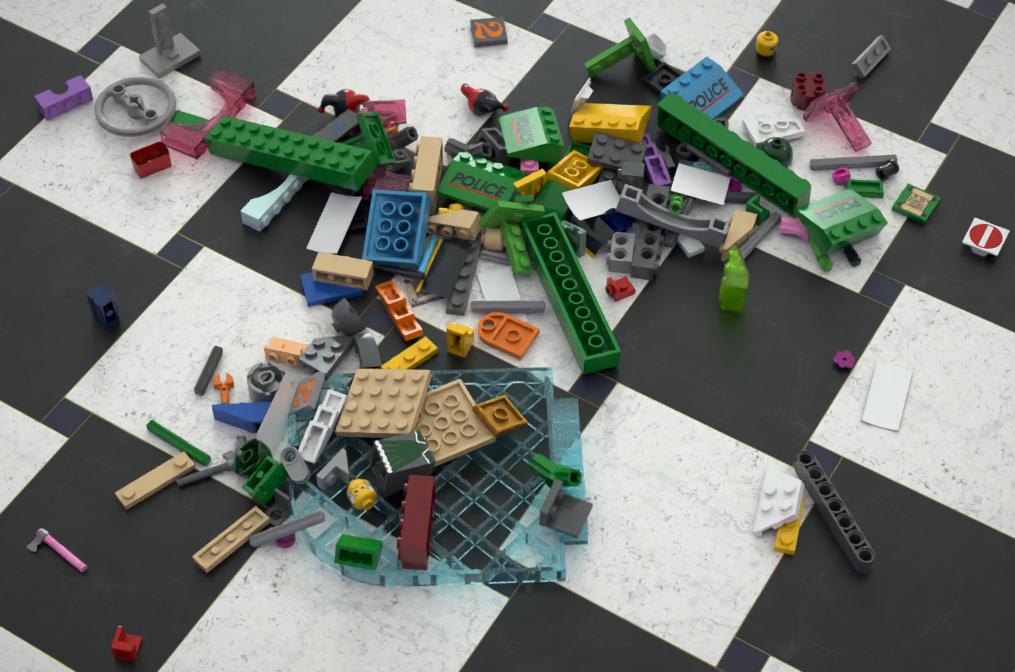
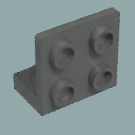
[539,479,593,538]

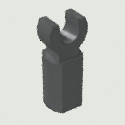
[657,146,677,175]

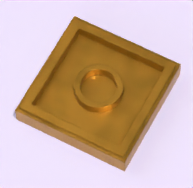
[472,395,528,438]

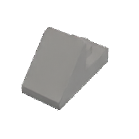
[316,448,350,491]

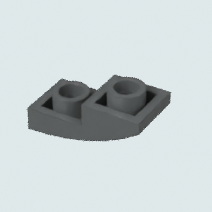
[353,333,382,369]

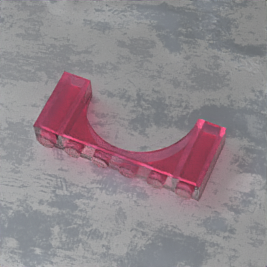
[160,67,256,160]
[360,99,410,199]

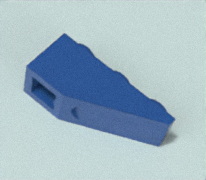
[212,401,272,433]

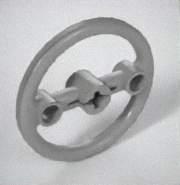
[94,76,176,137]

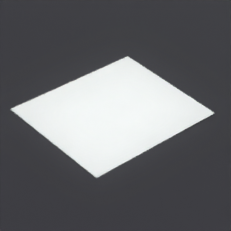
[671,163,730,205]

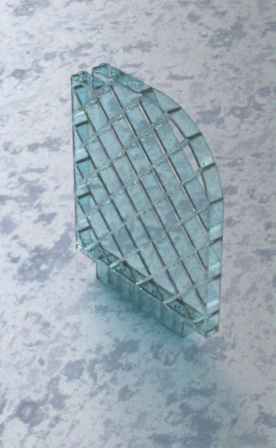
[287,367,588,587]

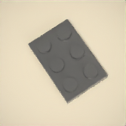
[587,132,647,171]

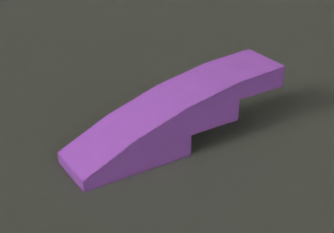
[641,133,672,186]

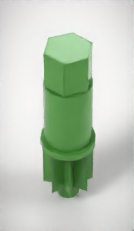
[808,236,833,272]

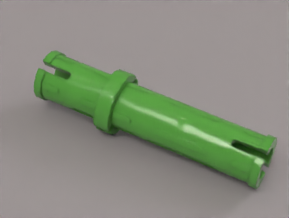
[669,192,684,214]

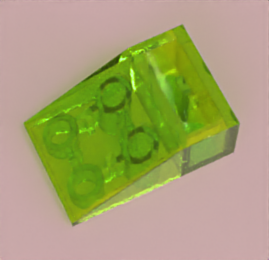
[718,243,750,313]

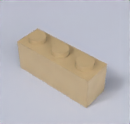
[312,252,374,290]

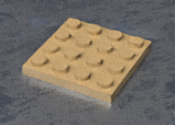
[335,369,432,438]
[414,379,496,467]

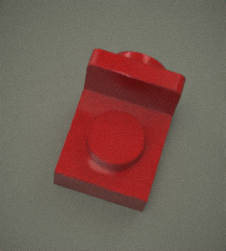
[605,276,635,302]

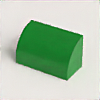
[334,534,383,571]

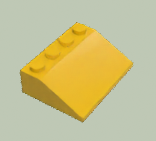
[569,103,652,143]

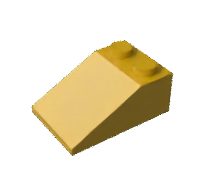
[547,150,604,191]

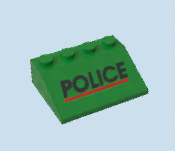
[498,107,564,164]
[436,152,526,211]
[794,189,888,256]

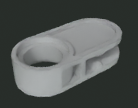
[280,446,311,484]

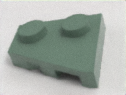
[561,220,587,258]

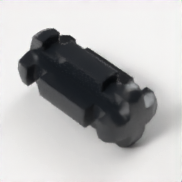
[843,245,862,267]

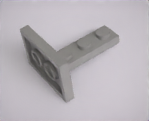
[139,3,201,79]

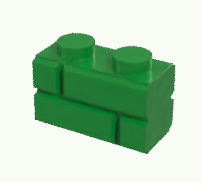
[242,455,289,506]

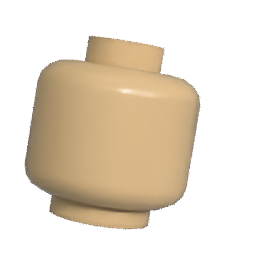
[481,228,506,252]

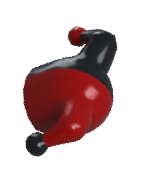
[460,83,509,115]
[318,89,375,117]

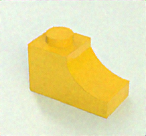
[446,323,474,358]

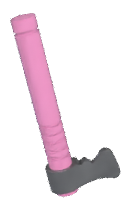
[27,528,87,572]

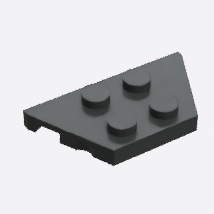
[298,335,354,380]

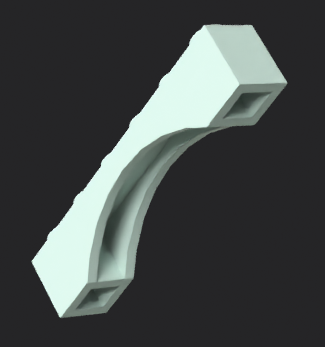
[241,174,309,231]

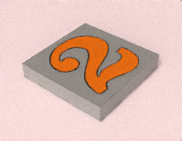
[288,371,325,418]

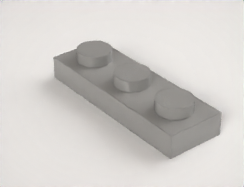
[852,35,891,78]

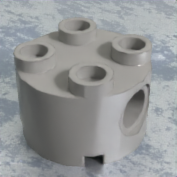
[247,362,285,402]

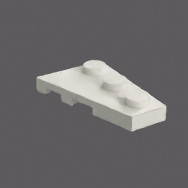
[742,119,805,148]

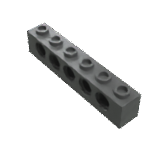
[631,184,673,281]

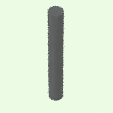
[686,144,732,176]

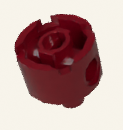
[790,72,827,112]

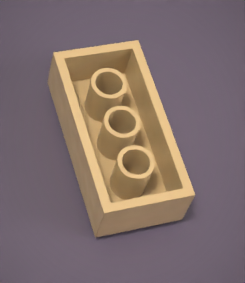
[409,136,443,215]

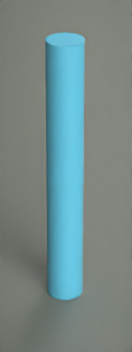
[417,236,437,273]

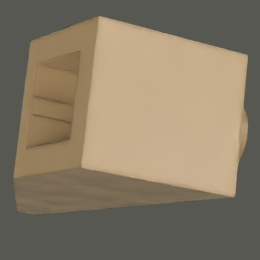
[719,209,757,262]
[427,210,482,241]

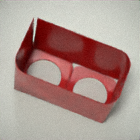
[129,142,172,179]

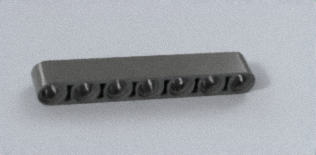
[794,450,875,573]

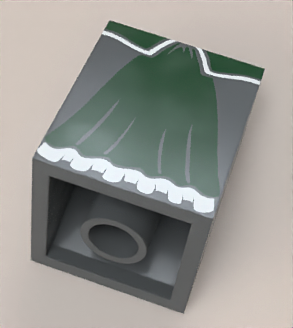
[370,430,436,497]

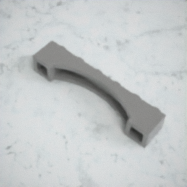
[615,184,730,248]

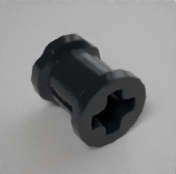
[875,159,899,182]

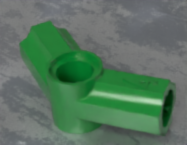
[529,454,582,489]

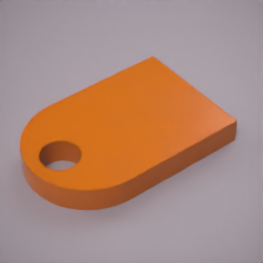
[478,312,540,361]

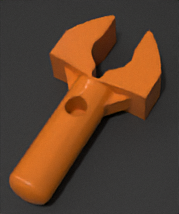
[213,373,234,404]

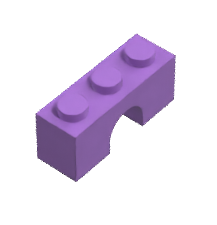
[34,75,93,120]

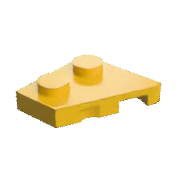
[513,169,547,204]

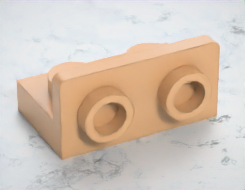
[264,337,309,367]

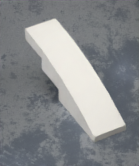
[298,389,348,464]

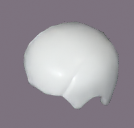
[646,33,667,60]

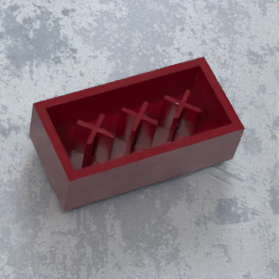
[397,475,435,570]

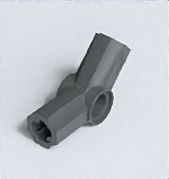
[387,126,419,151]
[444,138,492,159]

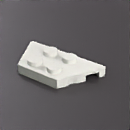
[753,468,804,537]

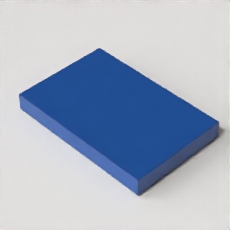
[300,272,363,307]

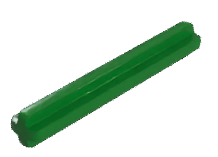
[146,420,211,466]

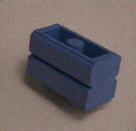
[86,284,120,329]

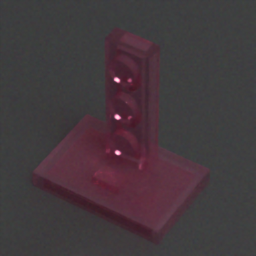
[802,82,872,152]

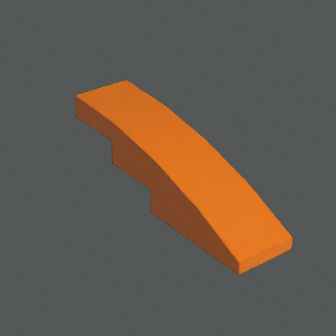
[375,280,423,341]

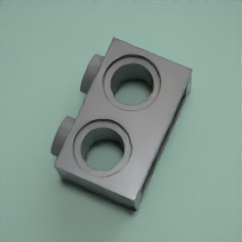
[606,232,635,274]

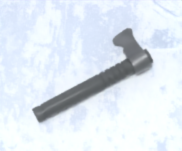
[176,451,235,487]

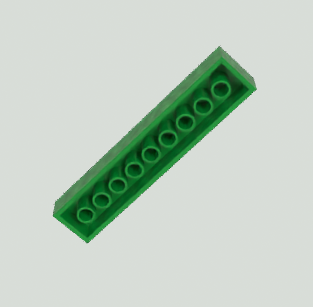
[657,92,812,219]
[205,115,376,191]
[520,212,621,374]

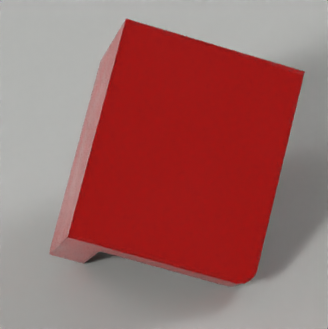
[111,626,142,661]

